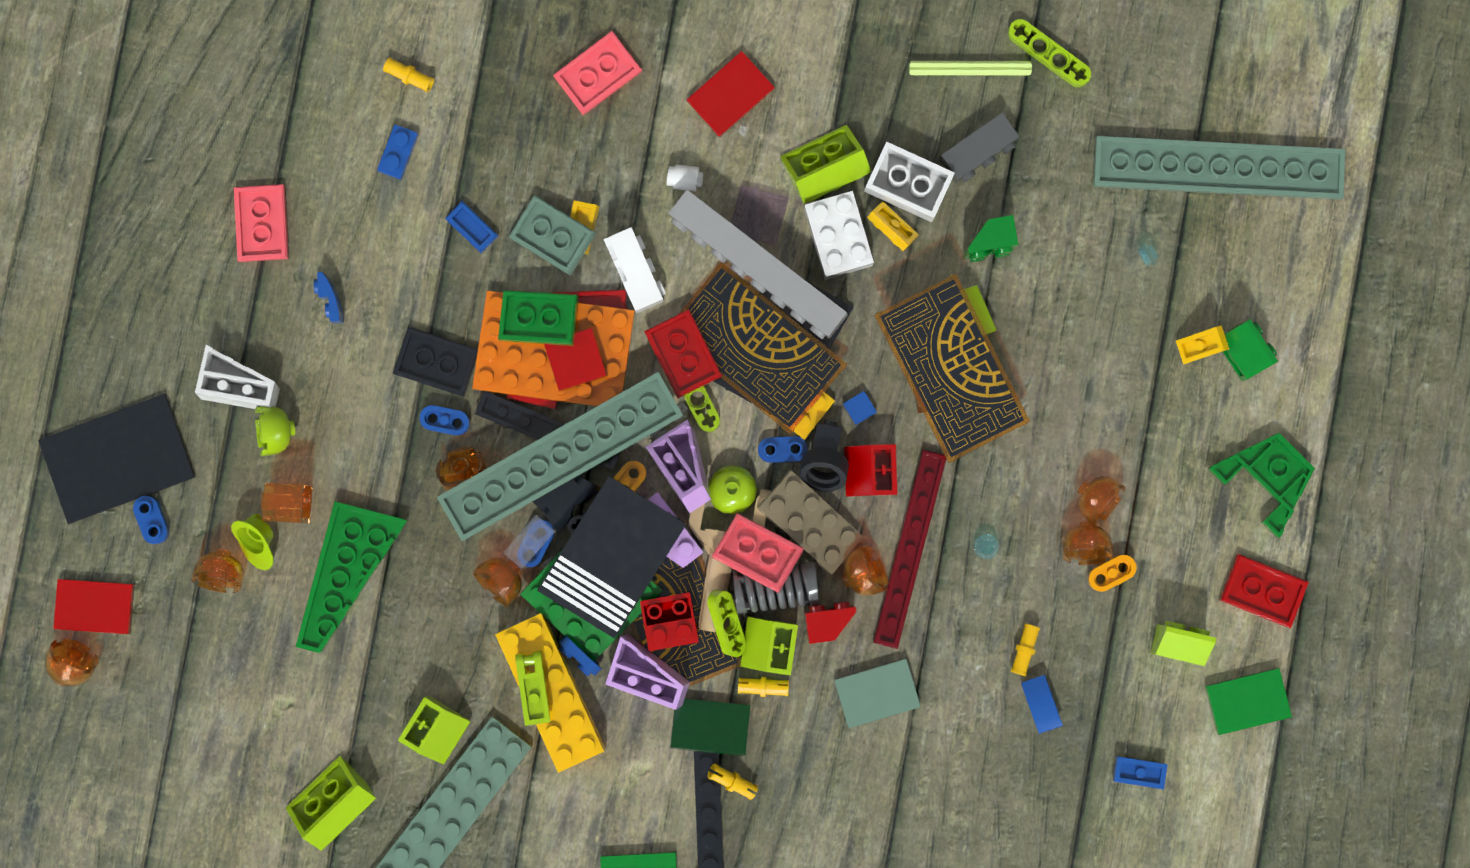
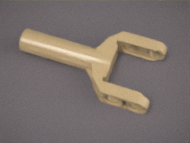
[688,489,770,632]

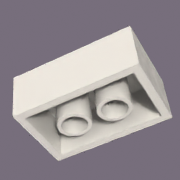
[864,142,955,222]
[804,191,874,280]

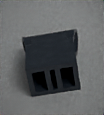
[532,475,601,533]

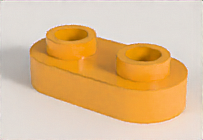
[614,461,647,491]
[1088,555,1137,592]

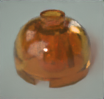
[435,447,487,491]
[1078,476,1126,527]
[1063,521,1113,565]
[842,545,888,596]
[191,549,244,593]
[473,557,522,607]
[44,638,99,686]

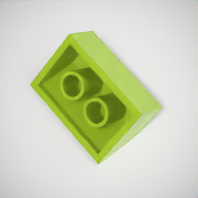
[780,125,871,204]
[286,756,376,851]

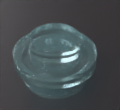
[1137,243,1159,267]
[974,534,999,559]

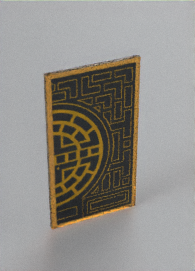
[679,262,848,434]
[874,273,1030,463]

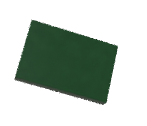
[670,699,750,756]

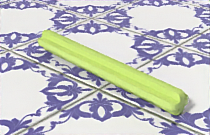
[909,61,1032,75]

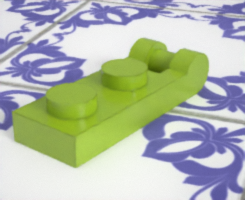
[515,651,551,726]

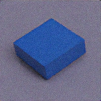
[843,391,877,425]

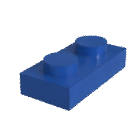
[377,124,419,181]
[1112,756,1168,789]

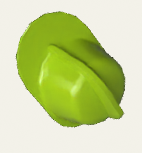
[231,513,274,570]

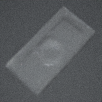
[503,515,556,569]

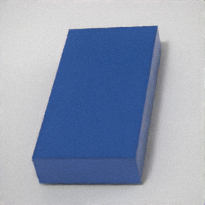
[445,201,498,254]

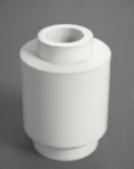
[667,164,703,192]

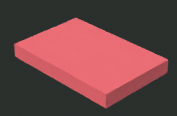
[553,31,642,116]
[234,184,289,262]
[712,513,803,593]

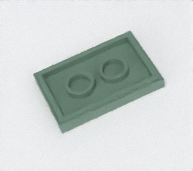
[509,195,597,276]
[834,658,921,728]

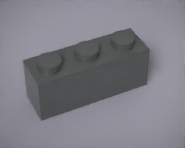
[939,113,1019,183]

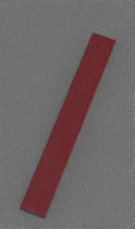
[873,449,947,649]

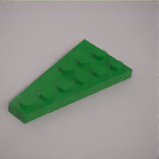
[295,501,408,653]

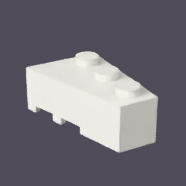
[604,227,666,313]
[195,345,280,409]

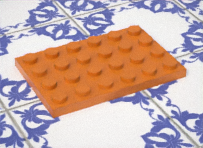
[472,291,635,407]

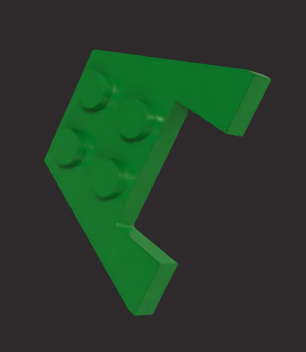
[1208,433,1315,538]

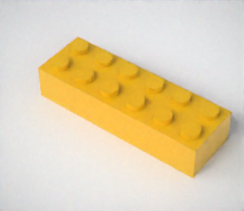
[495,613,606,773]

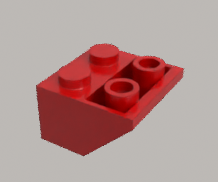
[844,444,898,497]
[640,592,699,651]
[804,601,857,644]

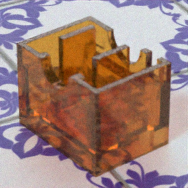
[261,483,313,523]

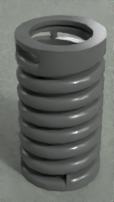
[733,561,819,614]

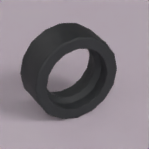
[800,447,849,492]

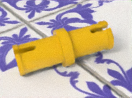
[383,57,434,93]
[1010,624,1040,676]
[738,677,789,697]
[707,764,758,800]

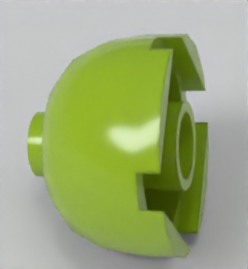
[255,406,295,456]
[708,465,757,515]

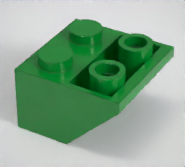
[963,215,1019,262]
[1222,319,1278,382]

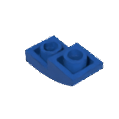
[314,272,344,324]
[1021,675,1063,734]

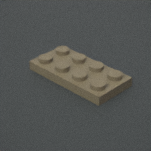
[757,470,864,575]

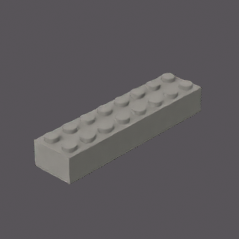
[668,190,848,339]

